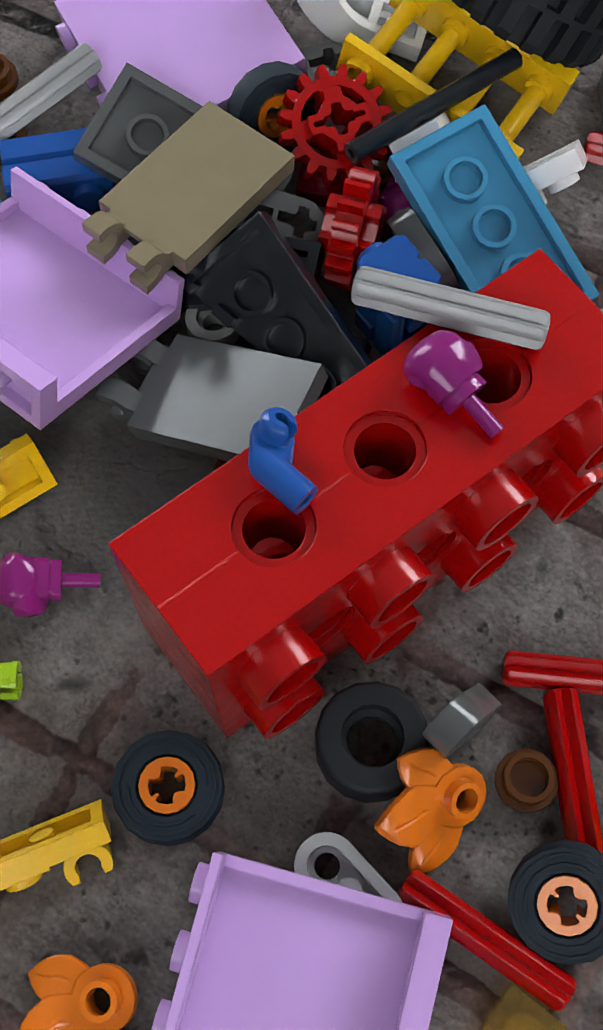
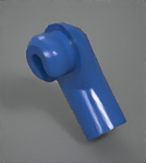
[248,407,318,514]

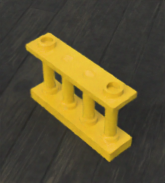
[335,0,580,160]

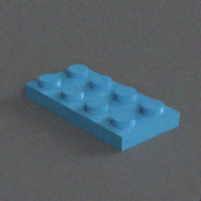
[387,104,600,301]

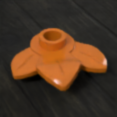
[374,747,487,873]
[20,954,138,1030]

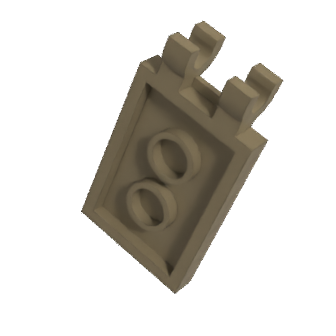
[82,101,295,295]

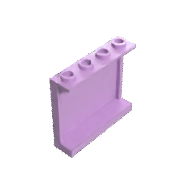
[54,0,308,112]
[0,166,185,430]
[151,851,453,1030]

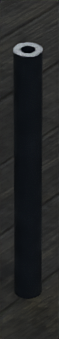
[344,48,523,164]

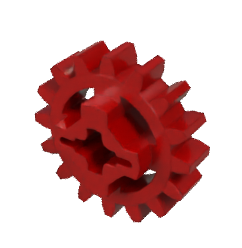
[276,64,392,187]
[318,166,388,290]

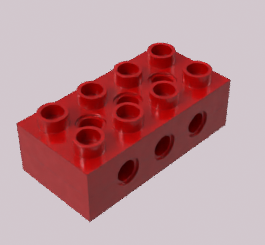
[108,248,603,739]

